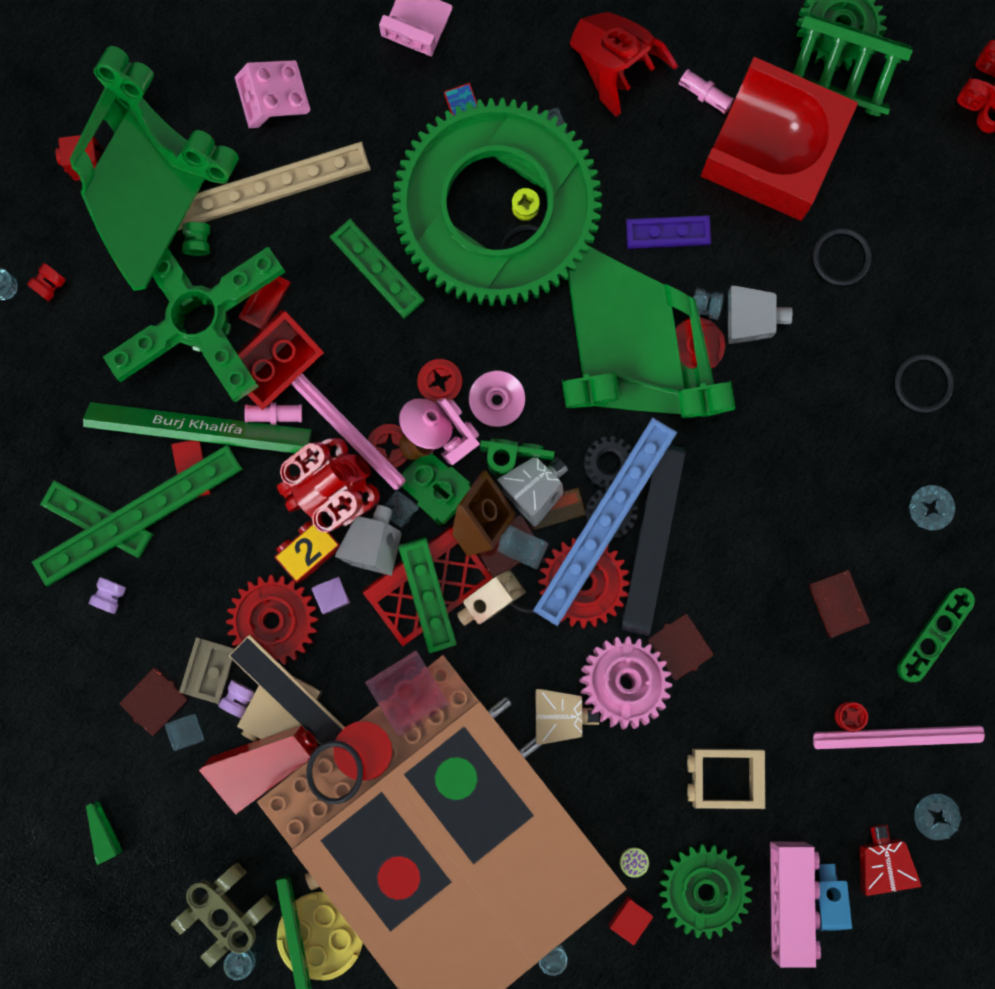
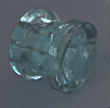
[0,268,18,300]
[539,945,567,976]
[224,950,256,980]

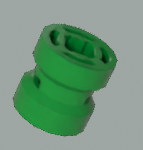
[182,222,210,256]

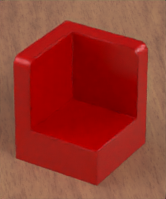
[608,896,653,945]

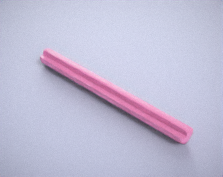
[291,374,406,490]
[813,725,985,749]

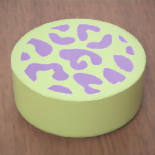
[619,847,649,877]

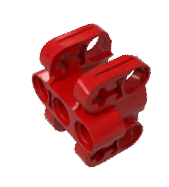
[957,40,995,133]
[280,437,380,532]

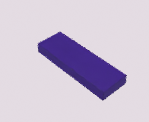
[626,215,711,249]

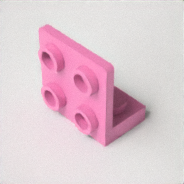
[379,0,452,57]
[235,60,310,128]
[436,398,479,465]

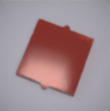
[647,614,714,681]
[119,668,188,736]

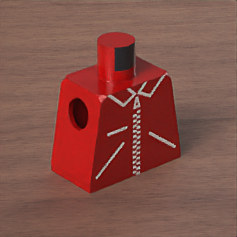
[860,825,921,896]

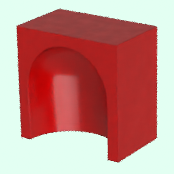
[701,57,858,221]

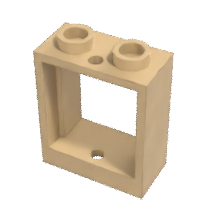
[687,749,765,809]

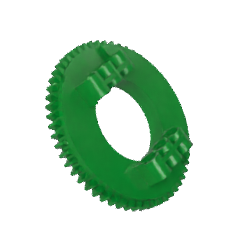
[393,98,602,306]

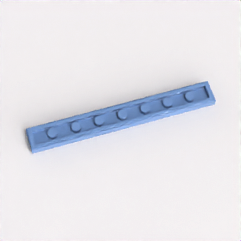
[533,418,677,626]

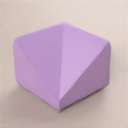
[312,577,350,614]

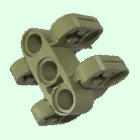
[170,862,276,968]

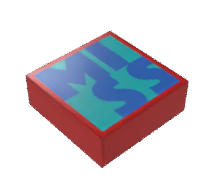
[444,83,477,116]

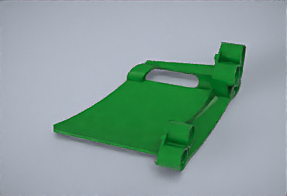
[70,46,239,291]
[562,246,736,418]

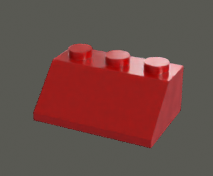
[237,310,324,410]

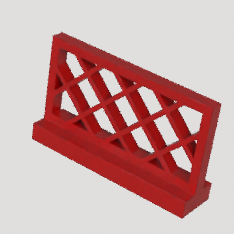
[362,524,493,646]

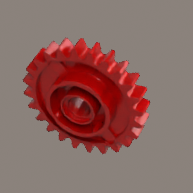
[538,538,630,628]
[226,575,319,665]

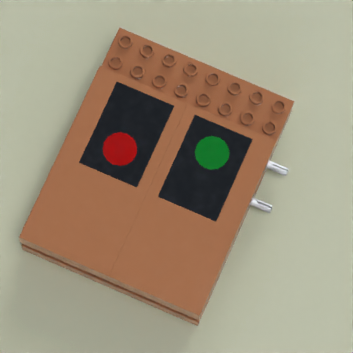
[257,656,626,989]

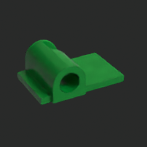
[480,438,555,477]
[401,453,472,526]

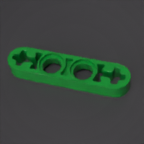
[897,588,975,682]

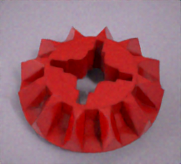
[417,359,462,404]
[368,424,408,468]

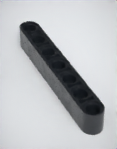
[621,443,686,637]

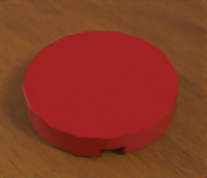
[676,318,726,369]
[333,721,393,781]

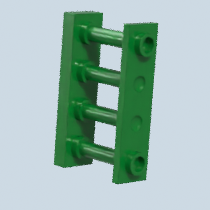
[790,12,913,116]

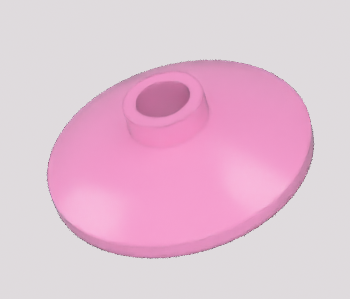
[469,371,525,427]
[399,399,452,449]

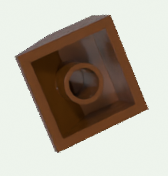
[452,470,516,556]

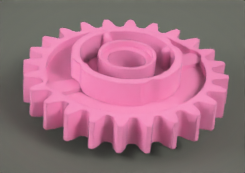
[579,637,672,729]

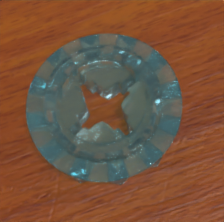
[909,485,955,531]
[914,794,962,841]

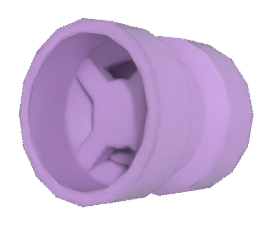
[89,577,126,614]
[218,680,255,718]

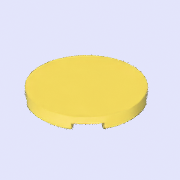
[277,892,363,981]

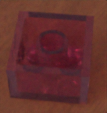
[365,651,449,737]

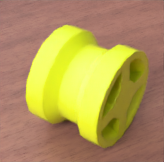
[512,188,540,221]

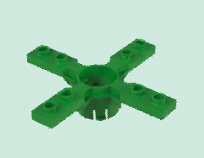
[103,247,285,402]

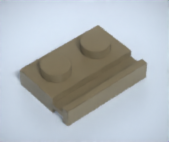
[179,637,235,704]

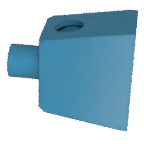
[815,864,852,931]

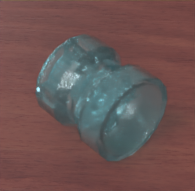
[693,287,724,320]

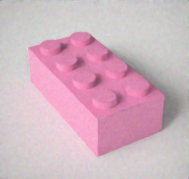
[770,841,821,967]

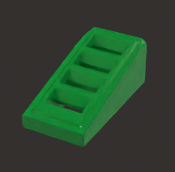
[86,801,123,865]

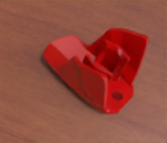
[570,12,678,117]

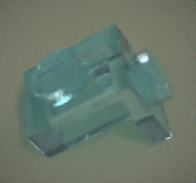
[498,525,548,569]

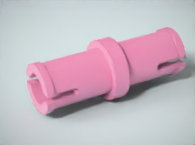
[679,69,734,114]
[245,402,302,425]

